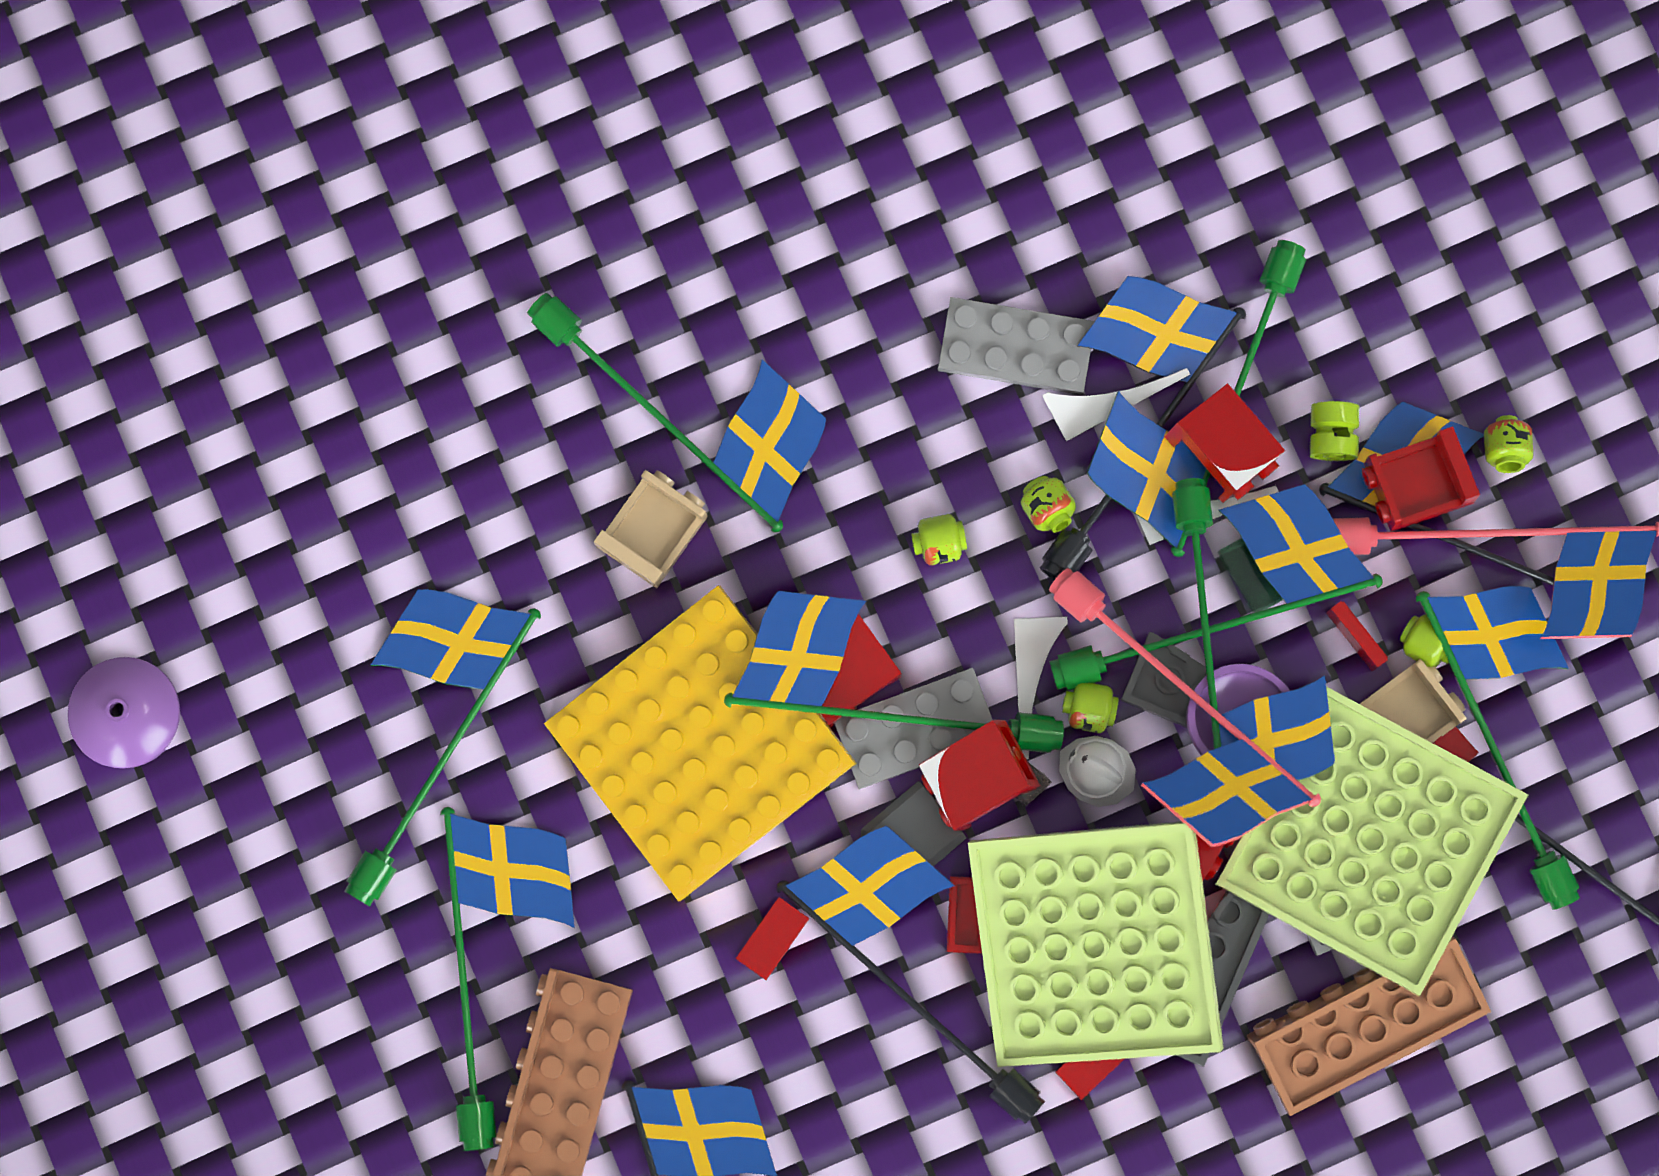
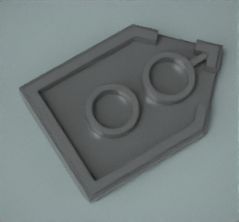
[861,781,967,866]

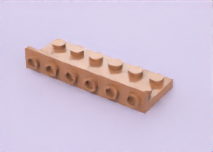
[1247,936,1491,1116]
[486,968,633,1176]

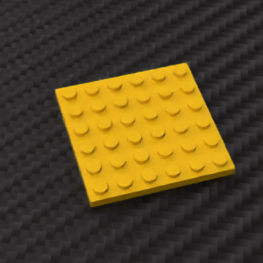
[544,585,857,902]

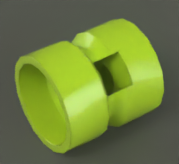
[1310,401,1360,461]

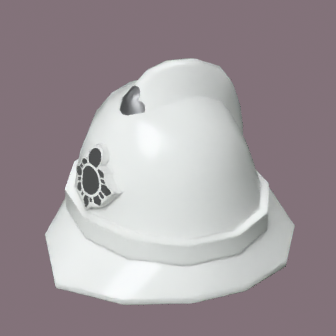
[1059,736,1136,807]

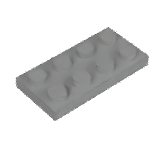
[938,297,1095,395]
[835,668,993,790]

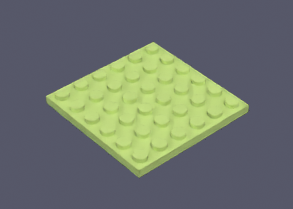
[1216,686,1528,996]
[968,822,1223,1067]

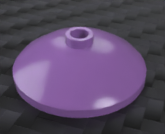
[68,657,180,769]
[1186,664,1290,755]

